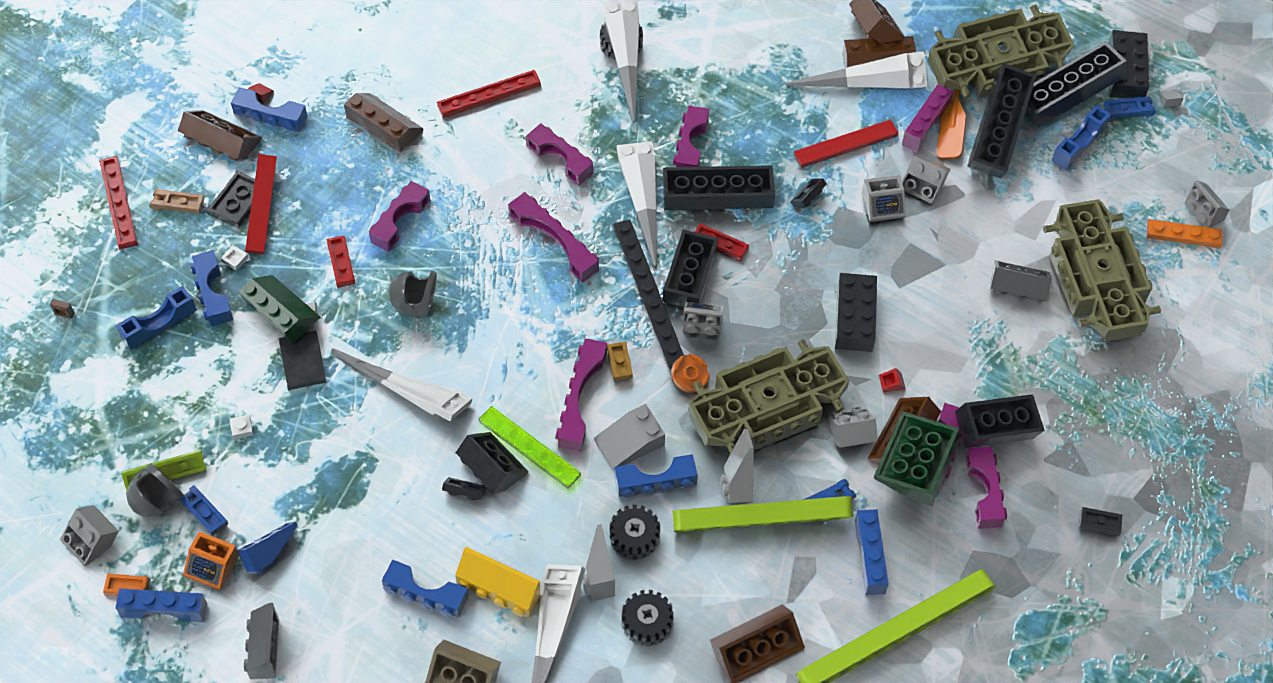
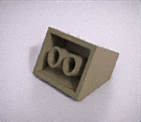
[425,639,501,683]

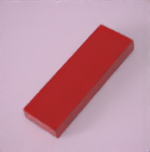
[695,223,749,262]
[326,235,356,288]

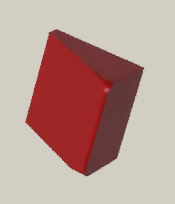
[248,83,274,103]
[879,368,906,392]

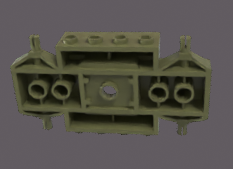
[928,4,1074,99]
[1043,199,1161,342]
[688,339,849,454]

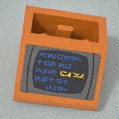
[183,531,239,591]

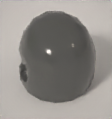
[389,270,437,317]
[126,463,184,517]

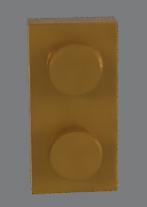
[607,342,633,381]

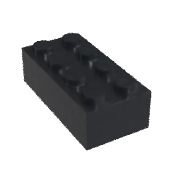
[1108,30,1149,99]
[663,229,719,307]
[834,273,877,352]
[954,394,1045,448]

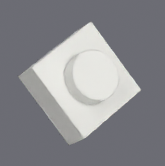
[221,245,248,271]
[230,415,253,439]

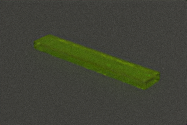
[478,405,581,489]

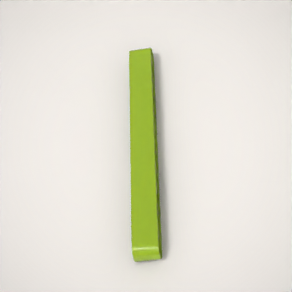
[795,569,996,683]

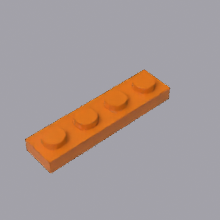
[1146,219,1222,248]

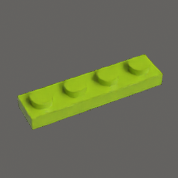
[121,449,206,491]

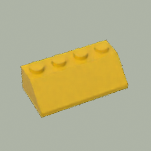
[455,546,540,618]

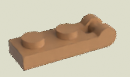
[149,189,204,214]

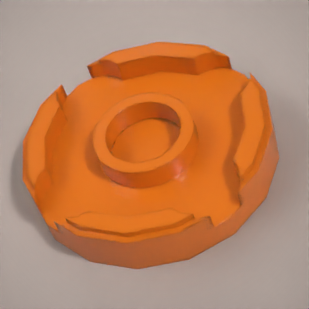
[671,354,710,393]

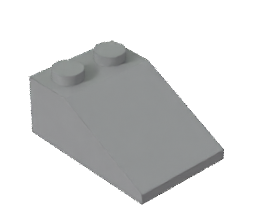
[594,404,665,470]
[720,429,754,503]
[583,524,615,601]

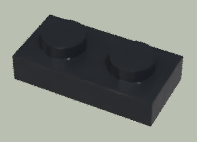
[790,178,827,208]
[442,477,486,500]
[1079,507,1123,536]

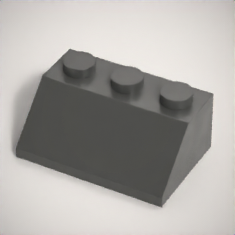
[990,260,1052,302]
[244,603,279,679]

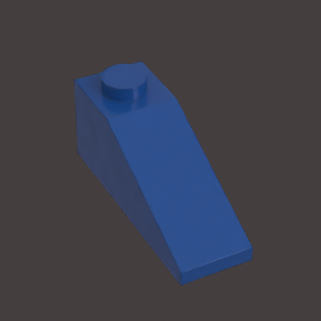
[237,522,298,574]

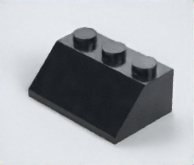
[455,432,529,493]

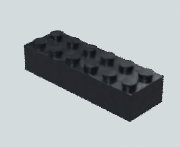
[1025,41,1128,128]
[967,63,1037,178]
[662,165,775,210]

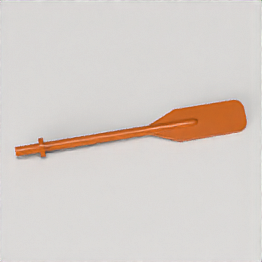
[937,89,966,159]

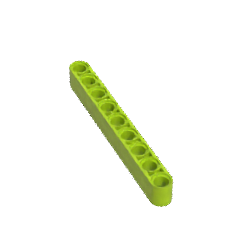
[672,496,854,532]

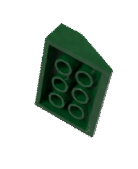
[874,411,959,506]

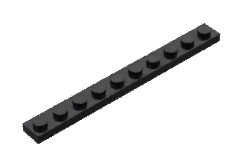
[613,219,684,380]

